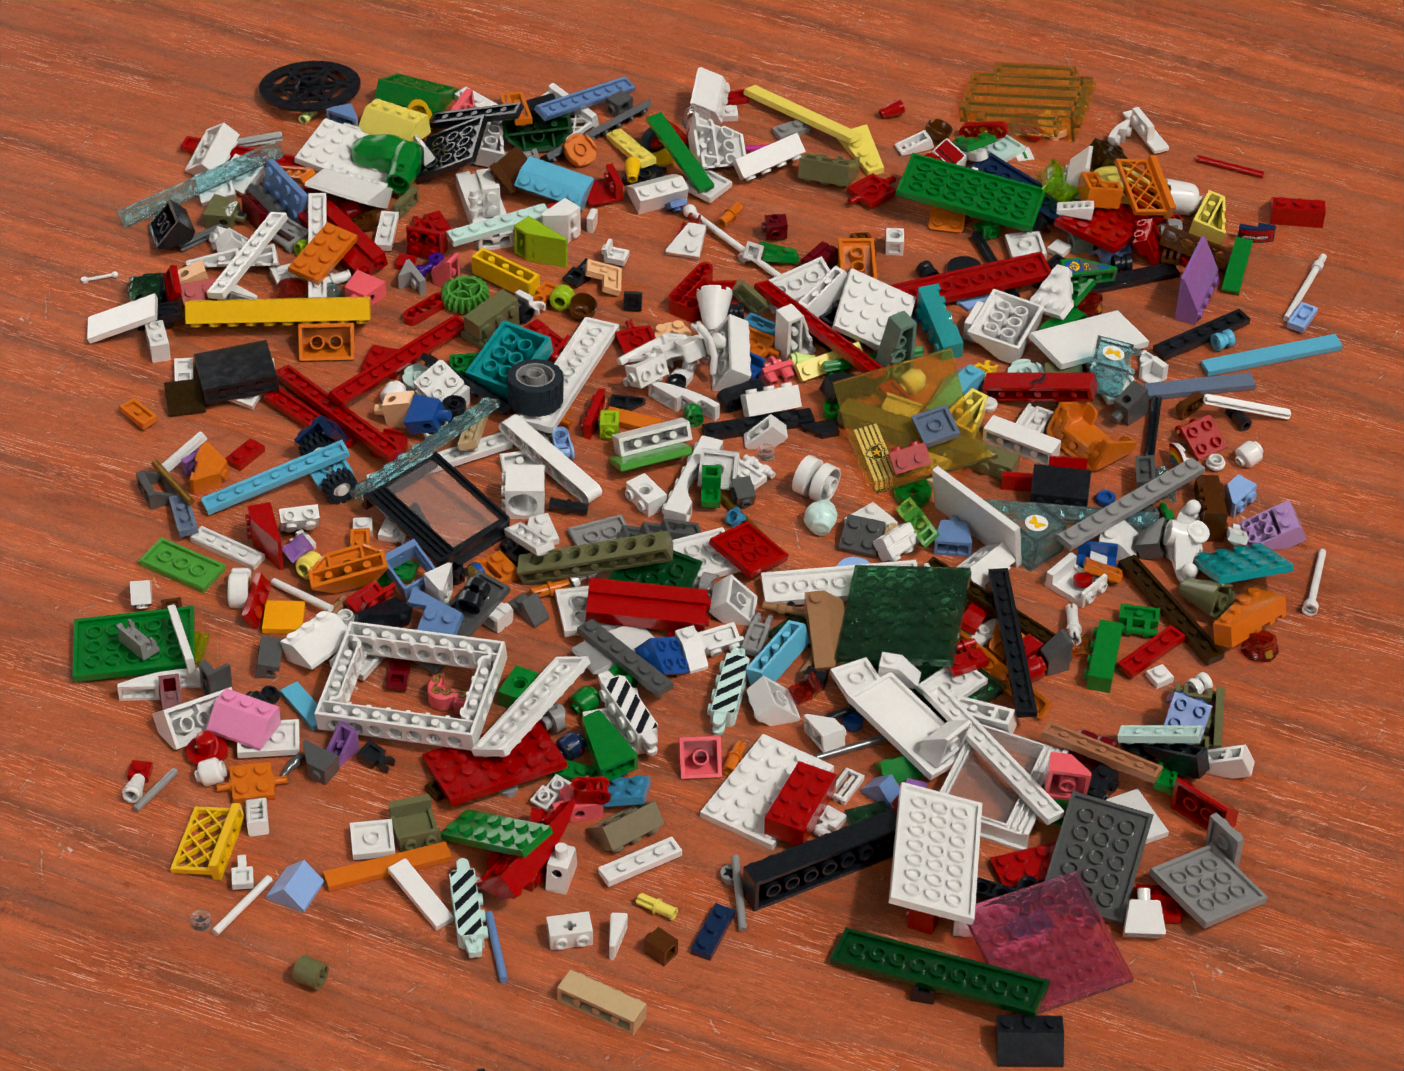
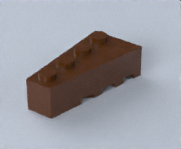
[1194,475,1228,542]

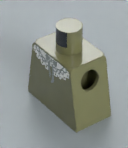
[202,194,248,229]

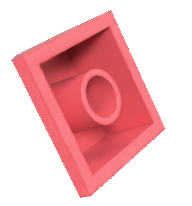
[678,735,722,779]
[1044,752,1091,801]

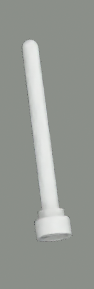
[1302,548,1326,616]

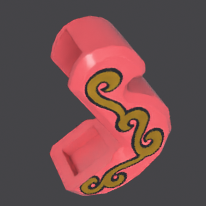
[428,673,469,715]

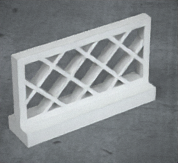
[541,83,599,142]

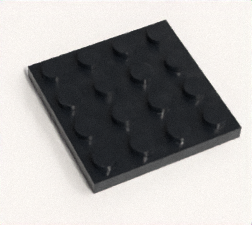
[415,114,488,184]

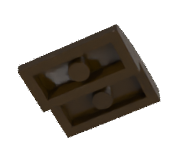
[164,378,206,417]

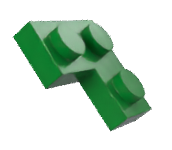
[951,132,997,152]

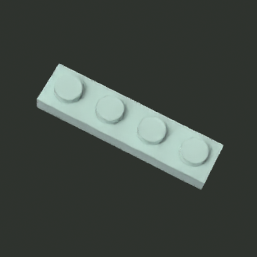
[1118,725,1203,745]

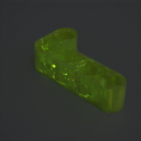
[1041,159,1079,202]

